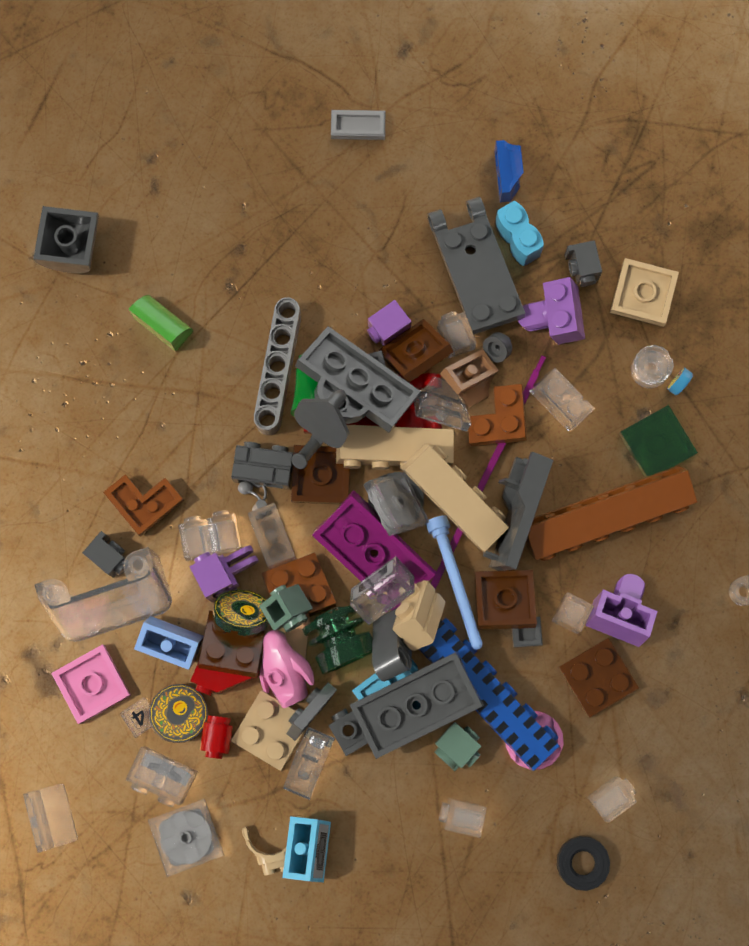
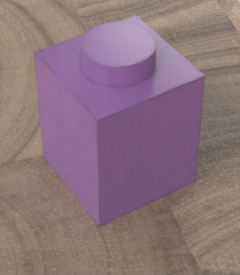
[367,300,411,346]

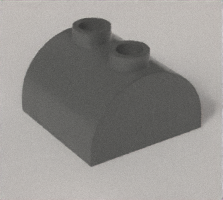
[33,206,99,273]

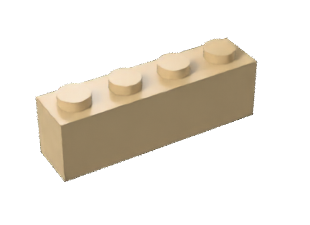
[336,425,454,471]
[401,444,509,552]

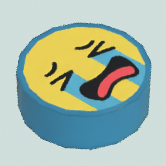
[667,368,693,395]

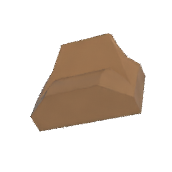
[440,349,499,408]

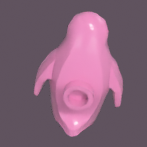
[260,630,314,708]

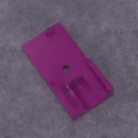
[312,490,436,610]

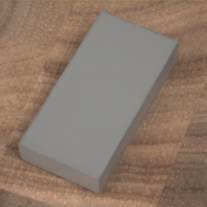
[331,110,385,140]

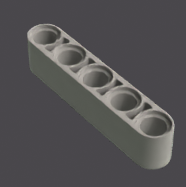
[254,297,301,436]

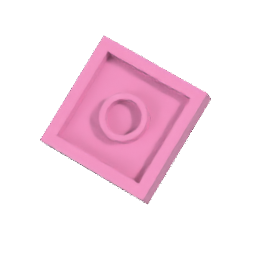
[51,644,131,724]

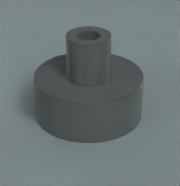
[483,332,512,362]

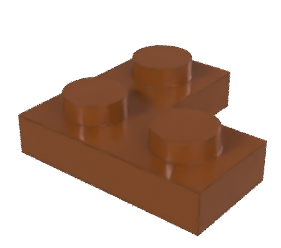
[468,384,527,446]
[103,474,184,537]
[262,553,336,617]

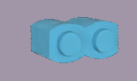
[495,201,544,266]

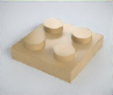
[610,258,679,327]
[231,690,306,771]

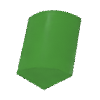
[128,295,193,352]

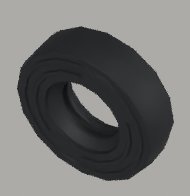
[556,836,610,891]

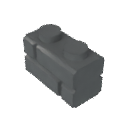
[231,442,294,490]

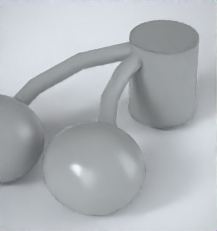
[238,481,267,516]

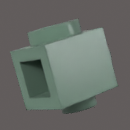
[259,584,313,632]
[434,722,481,771]

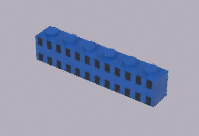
[419,617,559,771]

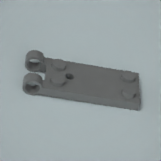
[427,196,526,335]

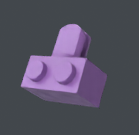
[518,277,585,345]
[189,545,259,603]
[585,574,658,647]

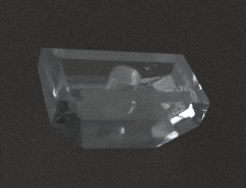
[414,377,472,432]

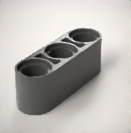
[372,607,412,682]

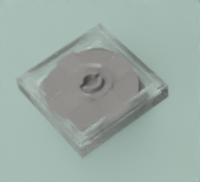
[363,472,429,536]
[148,799,224,877]

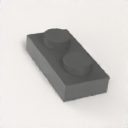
[286,683,337,741]

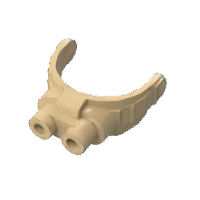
[242,816,295,876]

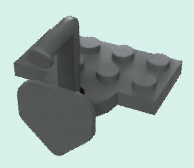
[292,326,421,469]

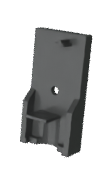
[483,452,553,571]
[350,652,484,759]

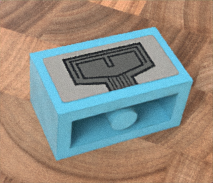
[282,816,331,883]

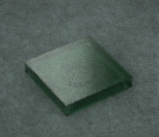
[619,405,698,477]

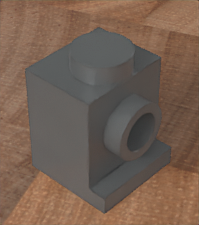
[564,240,602,287]
[82,531,130,578]
[328,708,368,756]

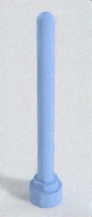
[425,515,483,650]

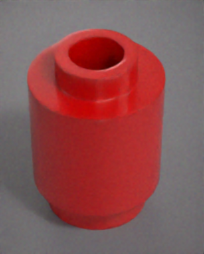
[200,715,233,759]

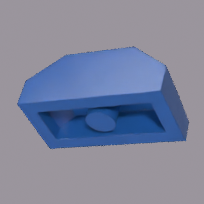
[494,140,524,203]

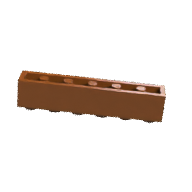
[526,466,697,561]

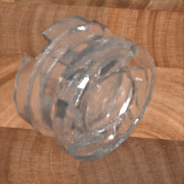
[631,345,674,388]

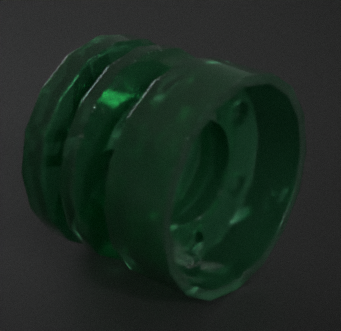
[302,603,373,675]

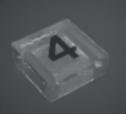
[120,697,152,738]

